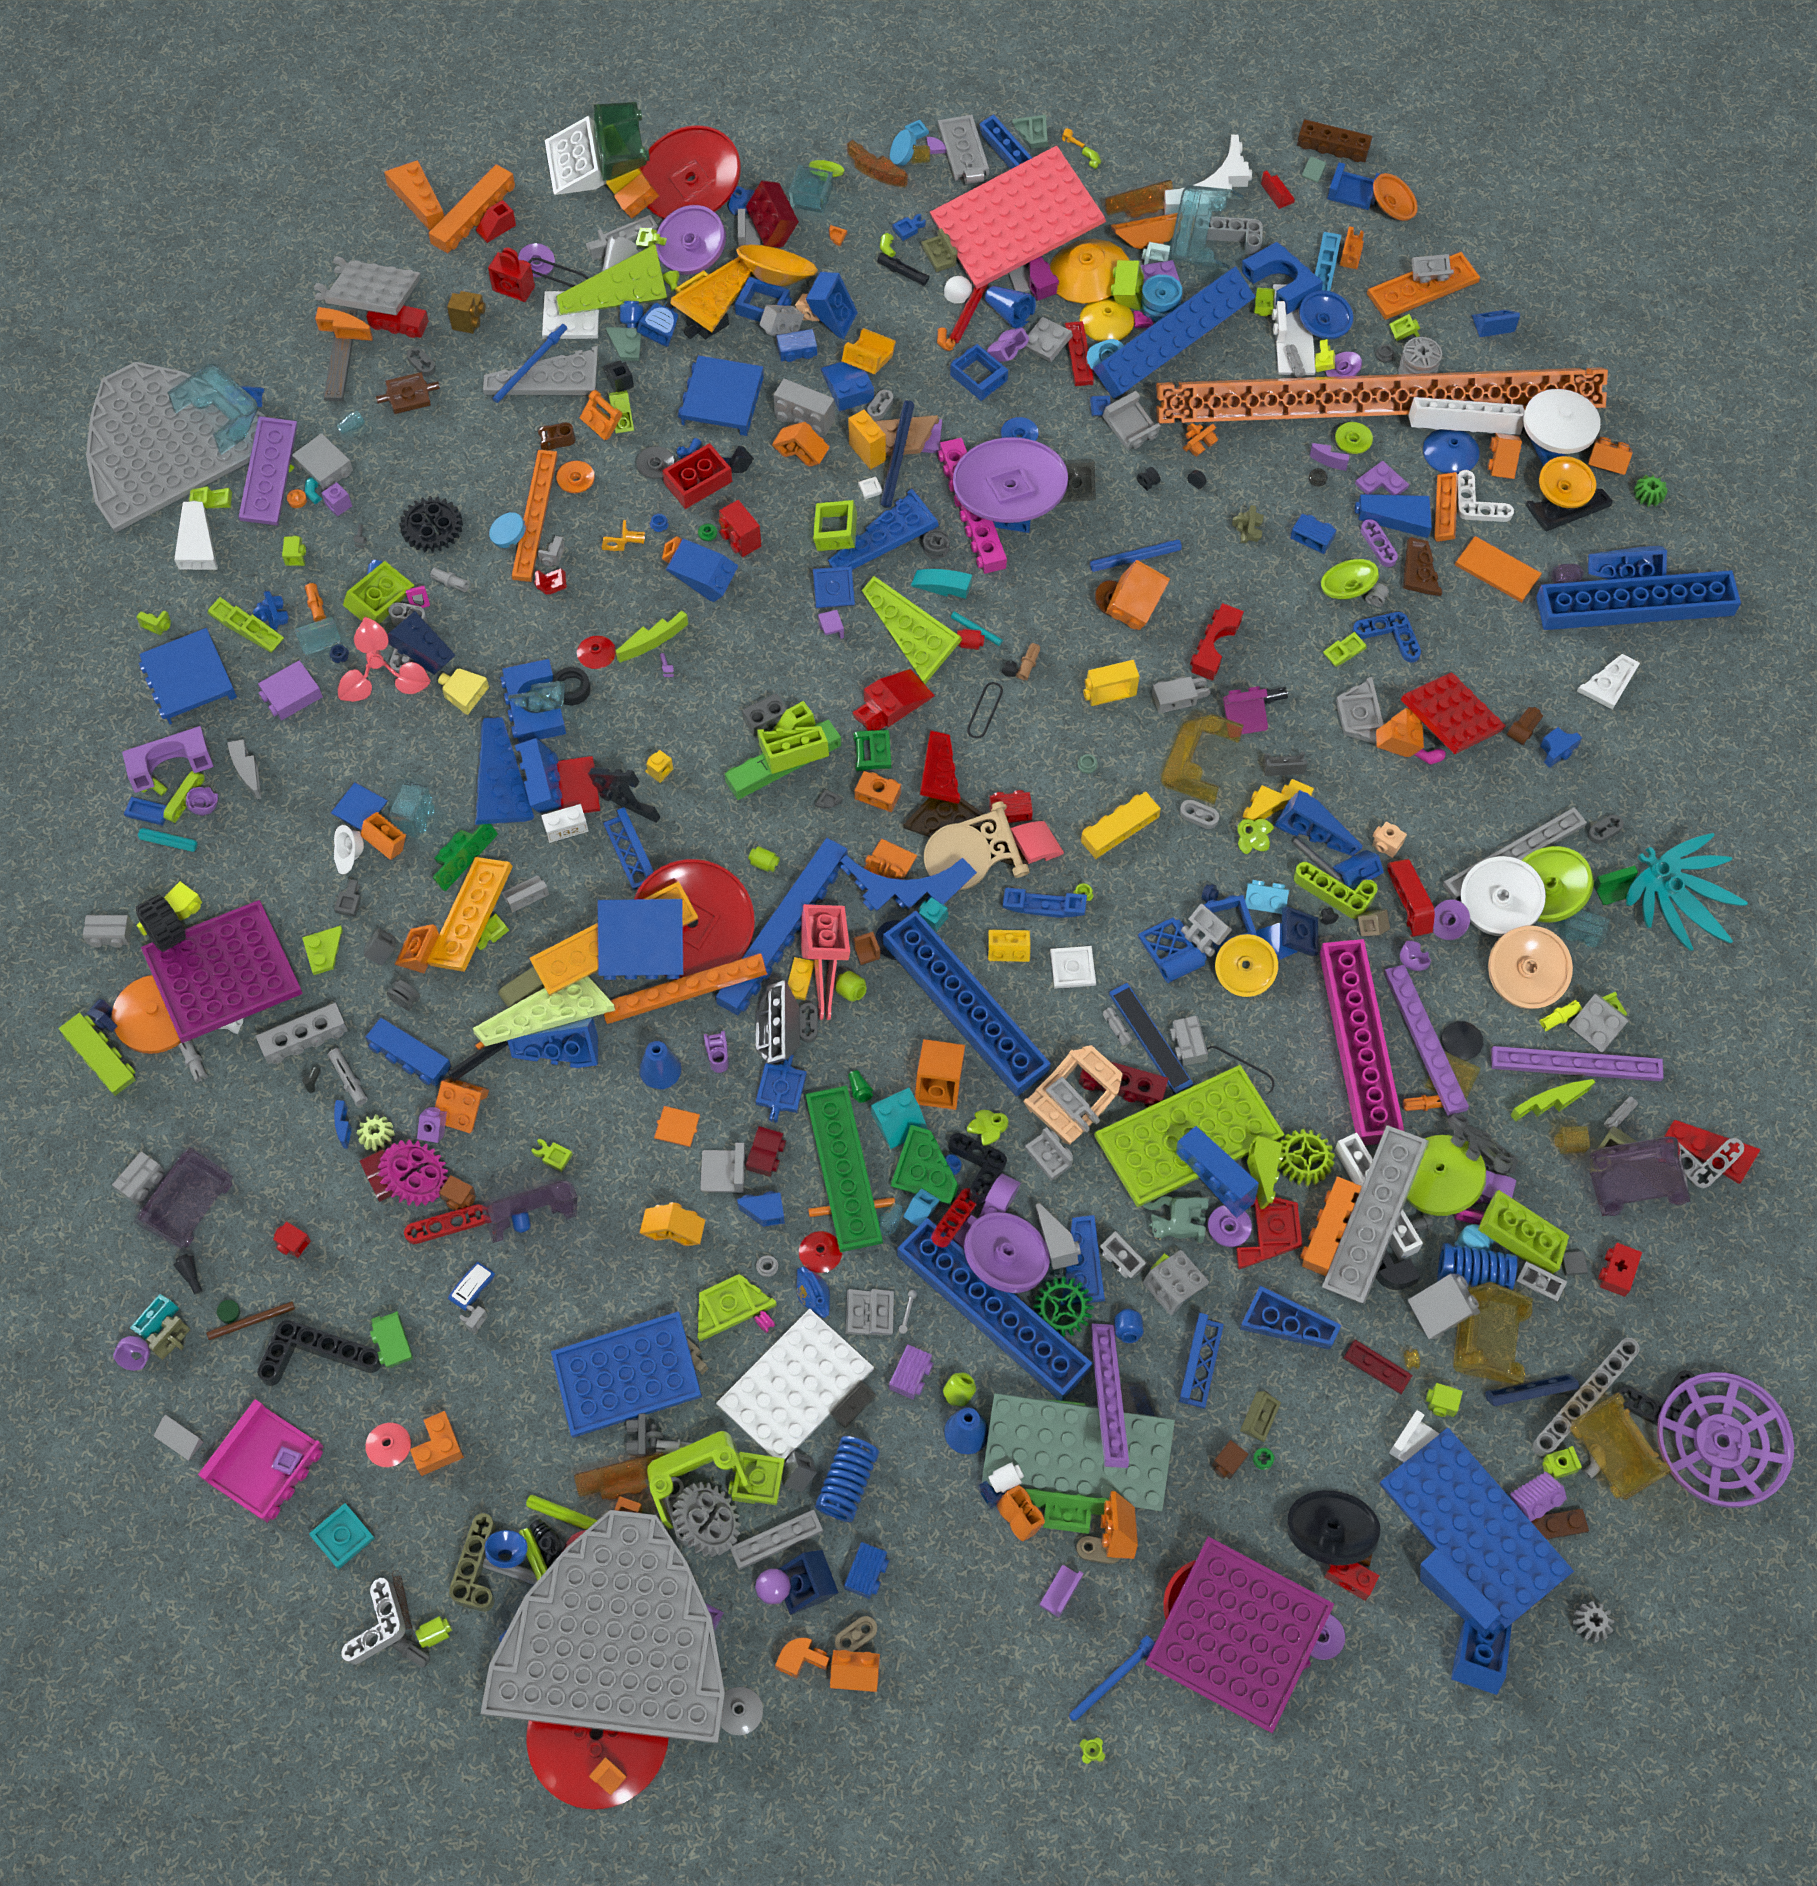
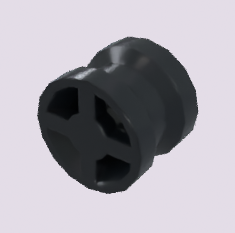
[1137,467,1161,491]

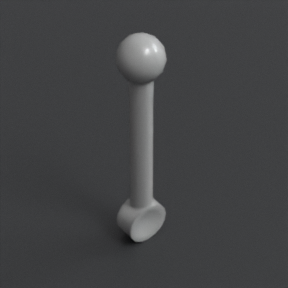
[899,1290,917,1334]

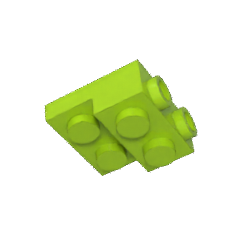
[728,1452,785,1505]

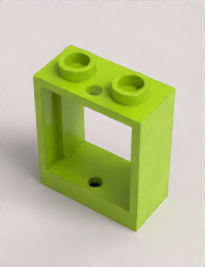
[813,500,857,551]

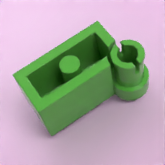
[370,1311,414,1368]

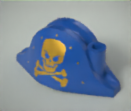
[796,1266,830,1318]

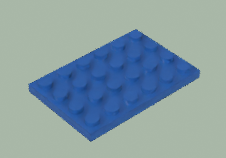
[551,1311,702,1438]

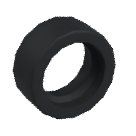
[552,667,591,706]

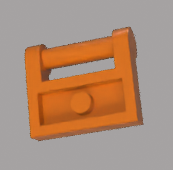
[579,390,622,440]

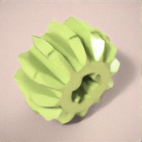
[357,1114,395,1152]

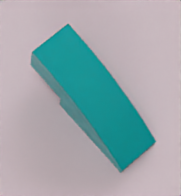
[911,569,972,599]

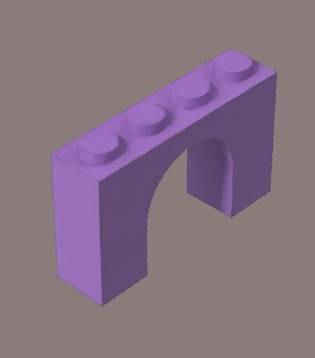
[122,726,214,793]

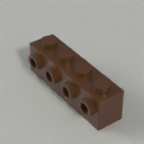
[1297,119,1373,162]

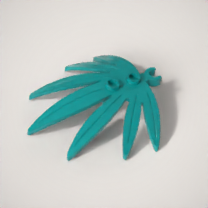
[1626,833,1748,951]

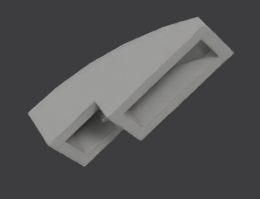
[228,740,261,799]

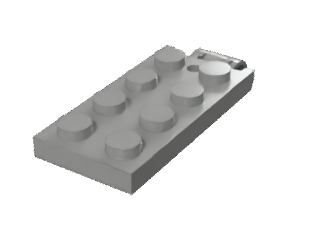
[938,115,989,185]

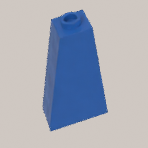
[1355,494,1432,537]
[1420,1548,1501,1637]

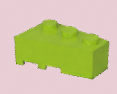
[757,726,829,774]

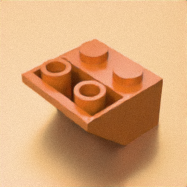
[1588,436,1633,475]
[1101,1491,1138,1559]

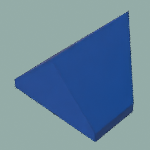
[1256,923,1297,960]

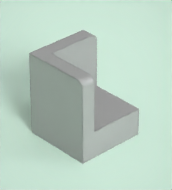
[586,229,607,260]

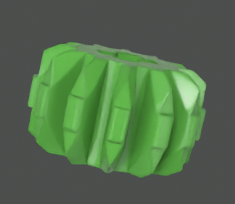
[1634,474,1668,507]

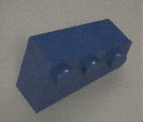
[387,611,456,675]

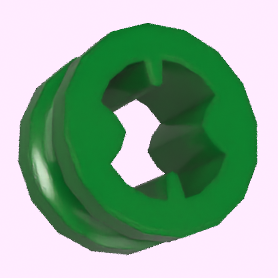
[1253,1448,1274,1470]

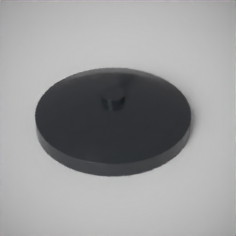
[1287,1490,1381,1565]

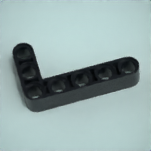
[257,1320,381,1386]

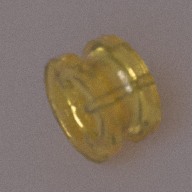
[1404,1349,1420,1370]

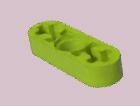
[163,770,205,823]

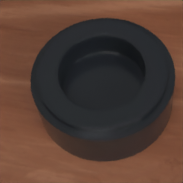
[1187,470,1207,490]

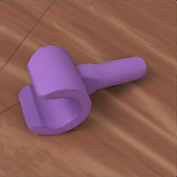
[660,653,674,677]

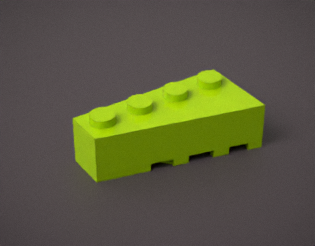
[59,1012,136,1096]

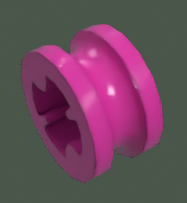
[754,1311,775,1333]

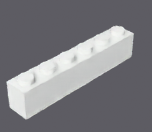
[1408,397,1525,435]
[1334,1133,1423,1261]

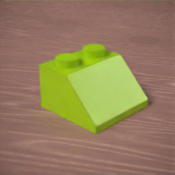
[1111,260,1145,310]

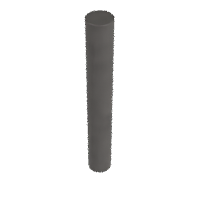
[1293,837,1343,881]

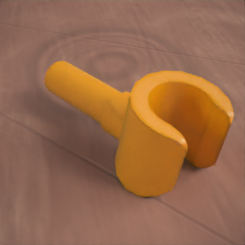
[1062,128,1085,148]

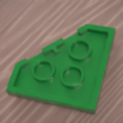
[891,1125,959,1205]

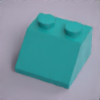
[871,1088,928,1150]

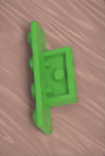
[1025,1489,1109,1534]

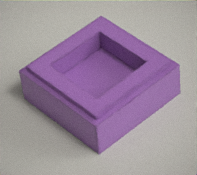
[272,1446,304,1476]

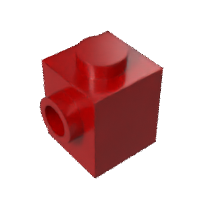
[273,1221,311,1258]

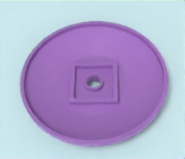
[953,437,1068,523]

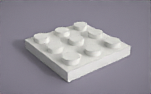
[542,291,599,339]

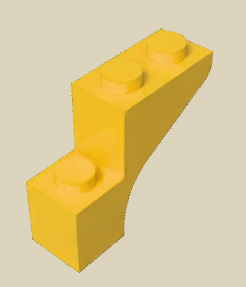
[1242,779,1314,828]

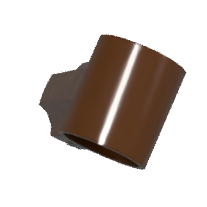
[1507,707,1543,746]

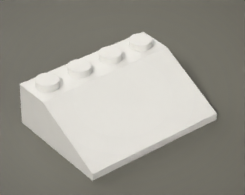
[545,116,606,195]

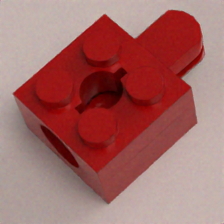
[488,247,535,302]

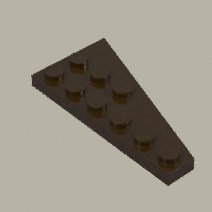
[904,797,1028,866]

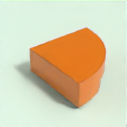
[829,225,847,246]

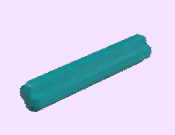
[138,828,198,852]

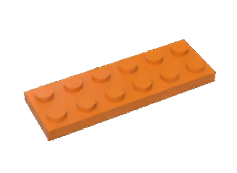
[1367,252,1480,320]

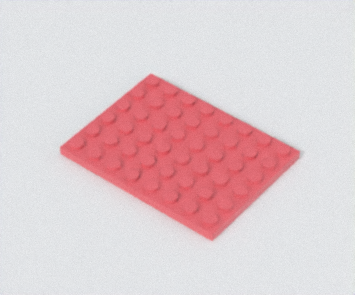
[930,146,1106,289]

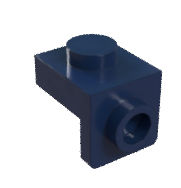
[86,999,117,1032]

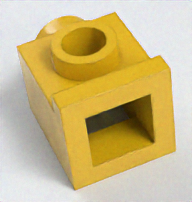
[645,750,673,783]

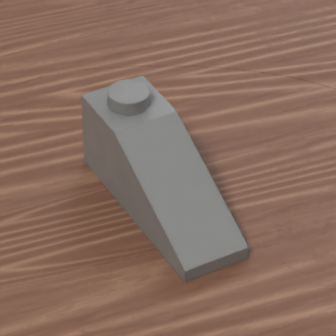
[1036,1203,1081,1270]

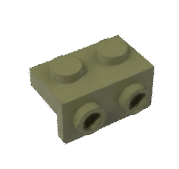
[922,228,958,272]

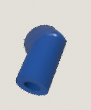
[676,438,702,459]

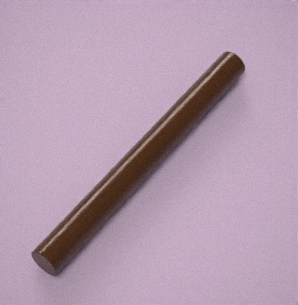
[206,1301,295,1340]

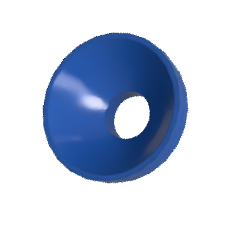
[485,1530,527,1568]

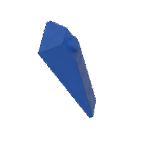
[1274,790,1363,856]

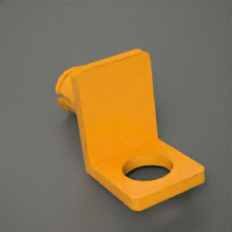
[602,520,645,551]

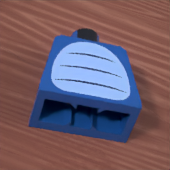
[637,302,678,347]

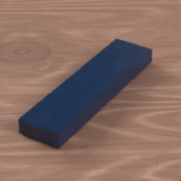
[1485,1374,1579,1406]

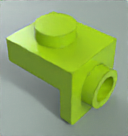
[1254,287,1275,316]

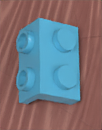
[1245,880,1289,914]

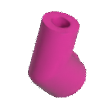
[1414,749,1446,764]

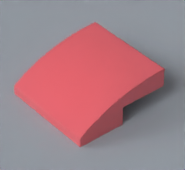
[1010,821,1064,864]

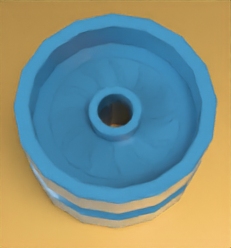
[1141,274,1182,322]

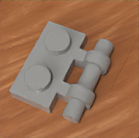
[1181,903,1232,956]

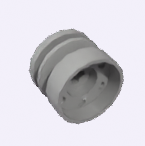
[1398,337,1442,374]

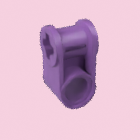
[704,1031,729,1073]

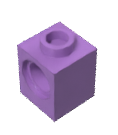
[322,482,352,516]

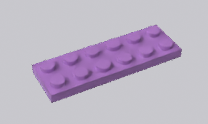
[239,416,297,526]

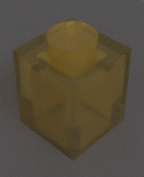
[1555,1126,1590,1154]

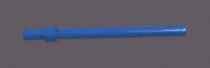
[493,324,568,403]

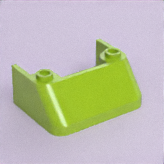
[647,1431,754,1529]

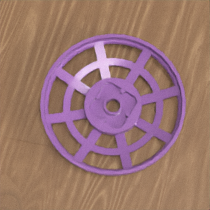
[1657,1372,1794,1508]

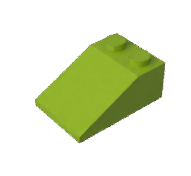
[343,561,414,624]

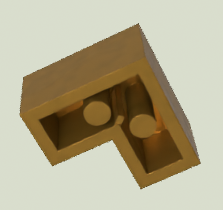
[447,291,486,334]

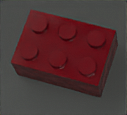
[746,180,799,248]

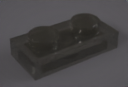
[829,1379,876,1428]

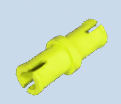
[1539,1000,1582,1031]

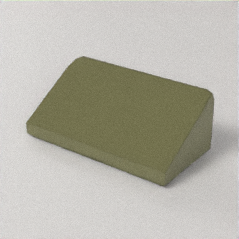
[1240,1391,1281,1442]

